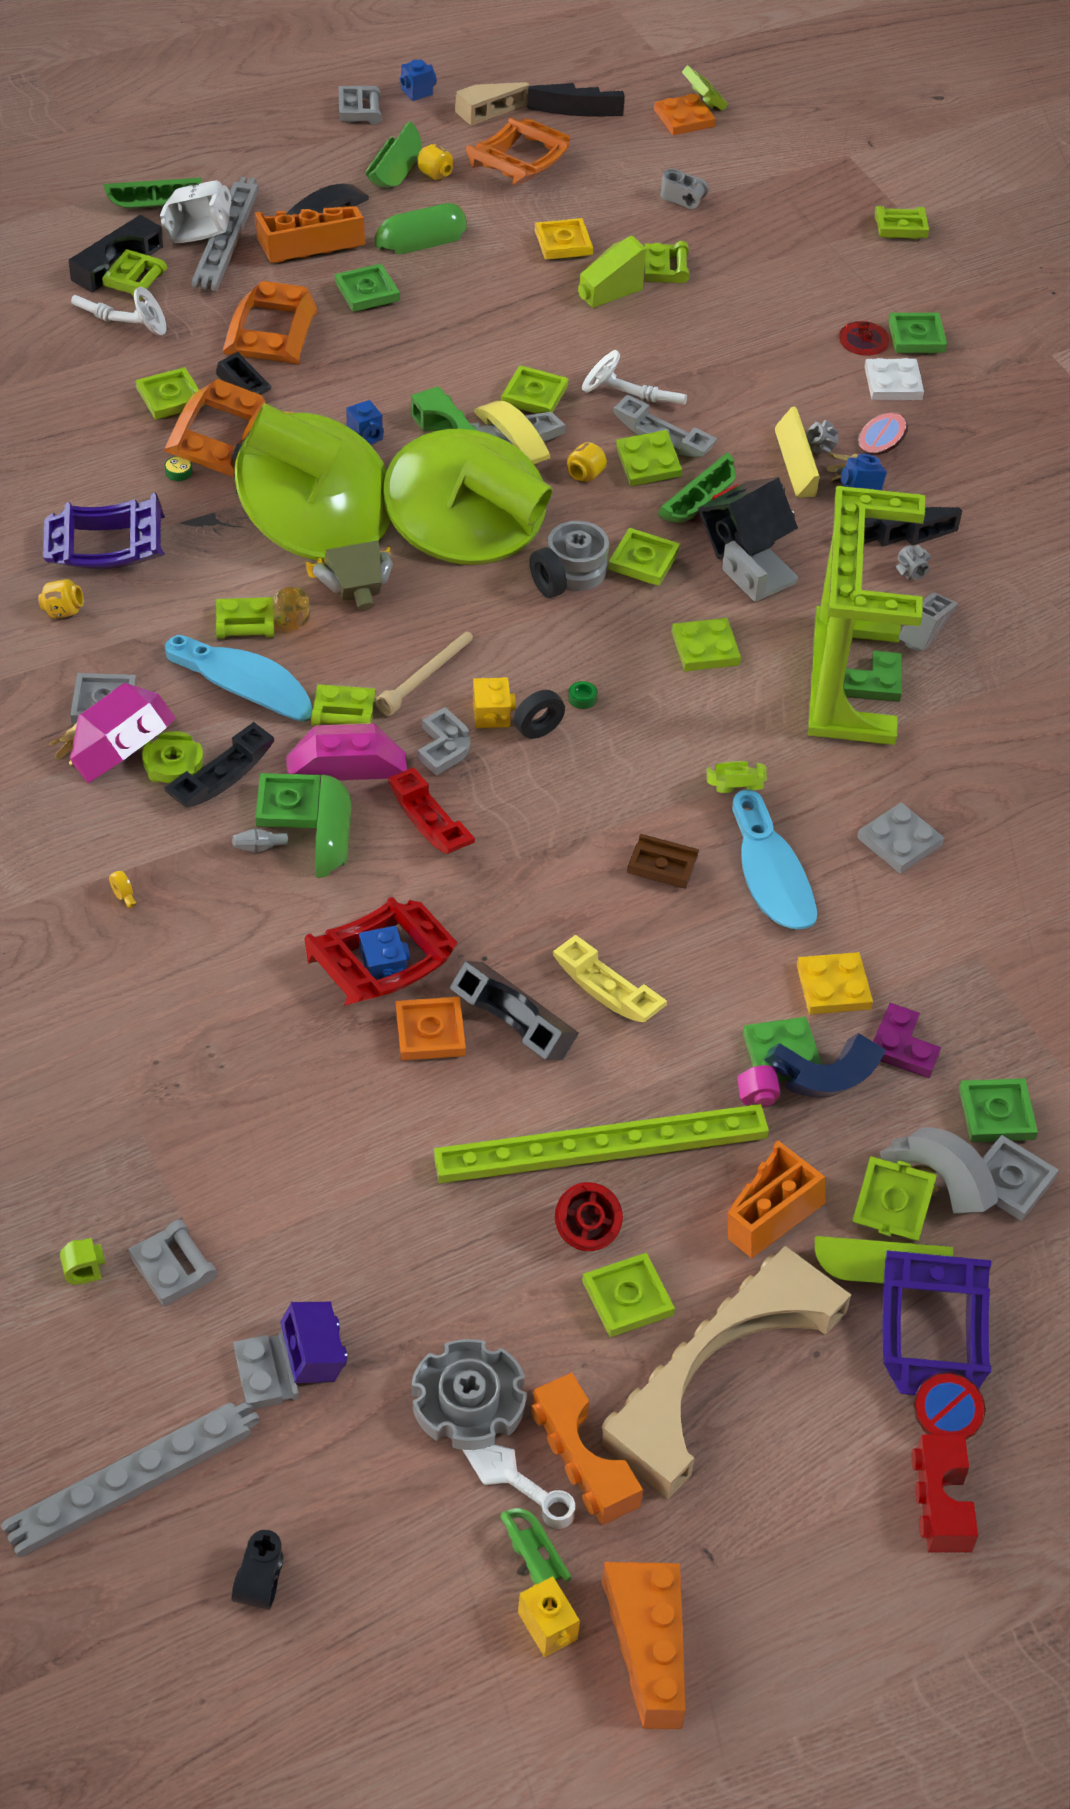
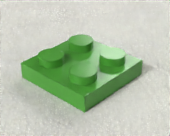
[334,264,400,312]
[888,313,947,354]
[256,773,321,828]
[743,1017,822,1082]
[959,1078,1038,1142]

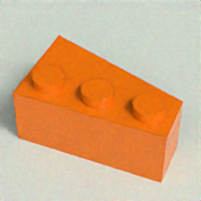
[727,1140,826,1258]

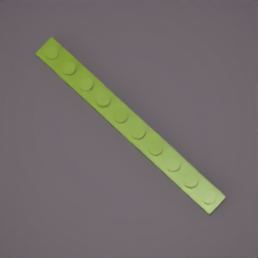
[434,1104,769,1183]

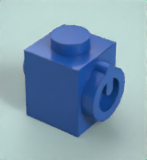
[400,59,437,101]
[346,400,384,445]
[841,454,887,490]

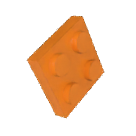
[654,94,716,135]
[395,997,466,1061]

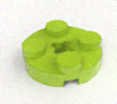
[142,731,203,783]
[706,761,767,793]

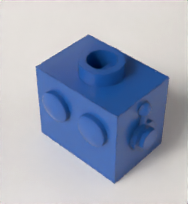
[359,926,410,980]

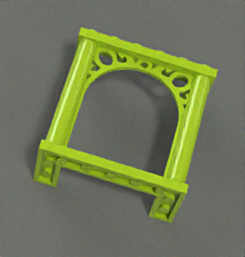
[808,486,925,745]

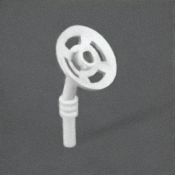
[71,287,166,336]
[582,350,687,405]

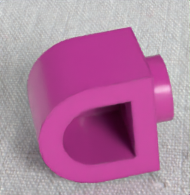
[737,1065,780,1107]

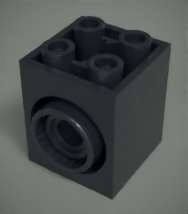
[698,477,798,559]

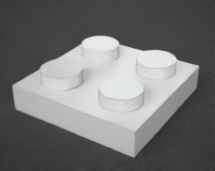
[865,358,924,400]

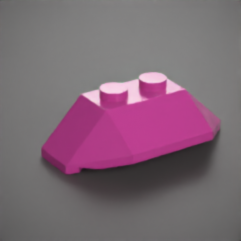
[70,682,176,784]
[286,723,407,781]

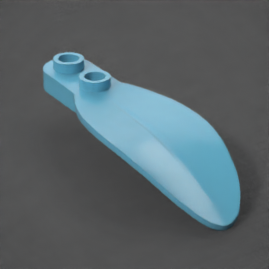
[165,635,312,722]
[732,790,817,930]

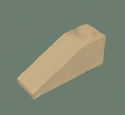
[455,82,529,126]

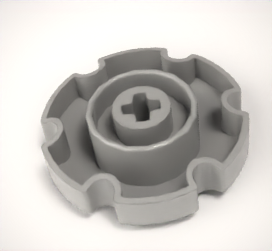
[411,1339,527,1450]

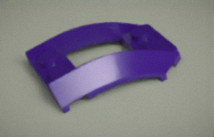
[43,493,165,569]
[882,1250,992,1396]

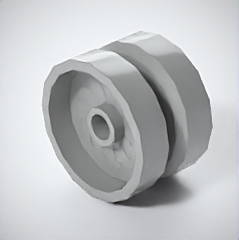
[548,521,609,591]

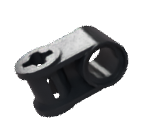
[231,1530,284,1610]

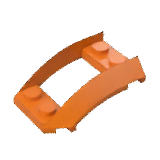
[466,117,570,185]
[223,281,318,364]
[164,379,265,477]

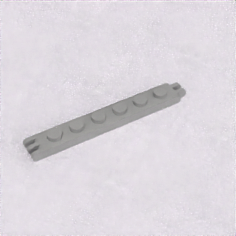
[191,176,259,291]
[1,1402,260,1557]

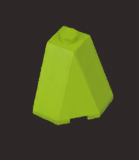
[578,235,646,308]

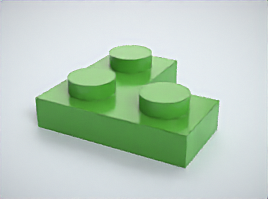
[843,651,902,702]

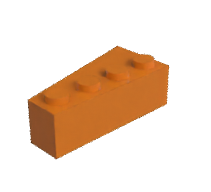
[254,206,366,263]
[601,1562,686,1729]

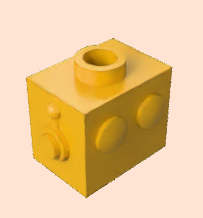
[473,677,516,728]
[518,1576,580,1658]

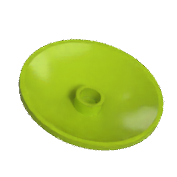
[235,403,391,561]
[383,429,553,565]

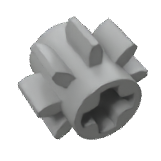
[807,420,839,455]
[896,545,932,580]

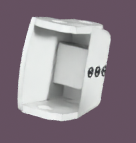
[160,180,232,243]

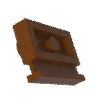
[627,834,699,889]

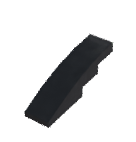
[527,83,625,117]
[864,507,962,547]

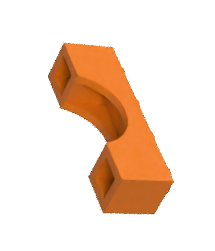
[530,1372,643,1525]

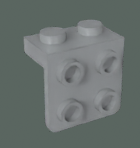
[722,541,798,602]

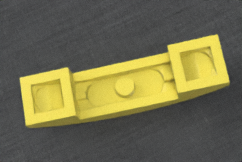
[474,400,550,464]
[553,935,667,1023]

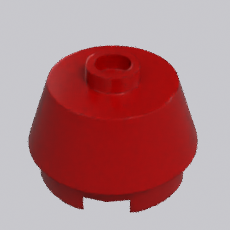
[555,1182,623,1251]

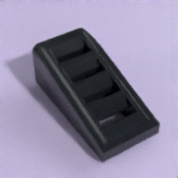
[216,352,271,395]

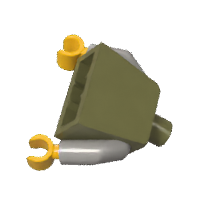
[306,540,393,611]

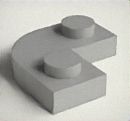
[417,707,470,776]

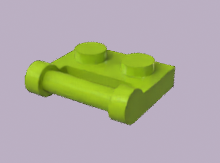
[875,206,929,239]
[644,241,690,283]
[102,249,167,300]
[216,597,274,639]
[311,684,376,727]

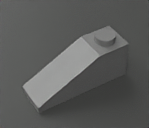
[898,592,958,651]

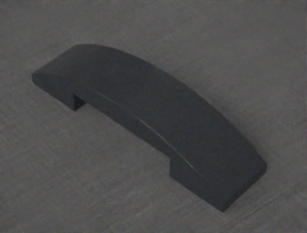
[286,183,369,215]
[164,722,274,807]

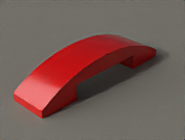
[388,767,475,854]

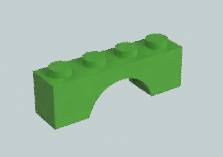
[411,386,477,431]

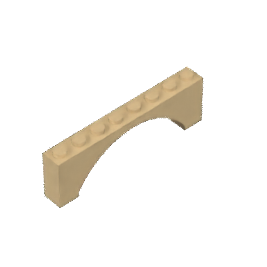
[601,1246,851,1499]

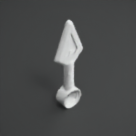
[463,1444,575,1529]

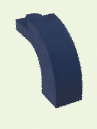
[764,1033,886,1097]

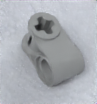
[660,169,709,209]

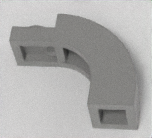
[880,1127,998,1213]

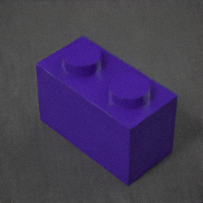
[280,1302,347,1383]

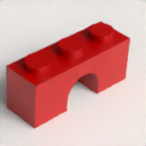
[911,1434,978,1553]

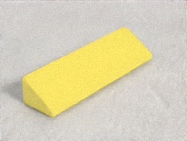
[775,406,820,498]

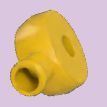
[109,870,137,908]

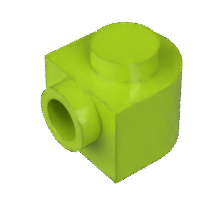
[60,1237,106,1285]

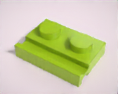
[682,65,729,111]

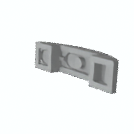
[613,394,717,457]

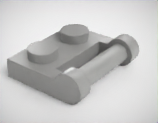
[339,86,382,125]
[128,1219,218,1307]

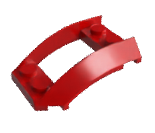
[304,897,458,1006]

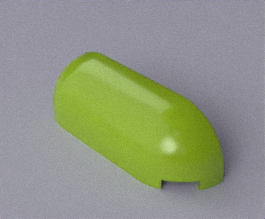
[814,1236,954,1283]

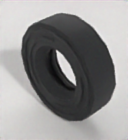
[529,547,567,598]
[514,690,565,739]

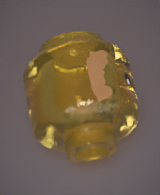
[272,587,310,630]

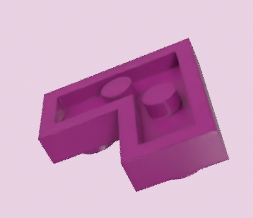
[873,1003,941,1079]

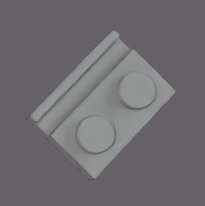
[233,1332,299,1410]

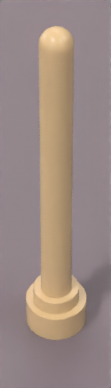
[375,631,473,716]

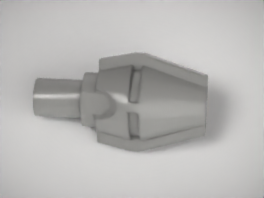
[232,828,288,853]

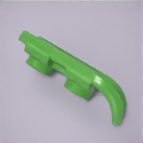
[500,1508,572,1584]

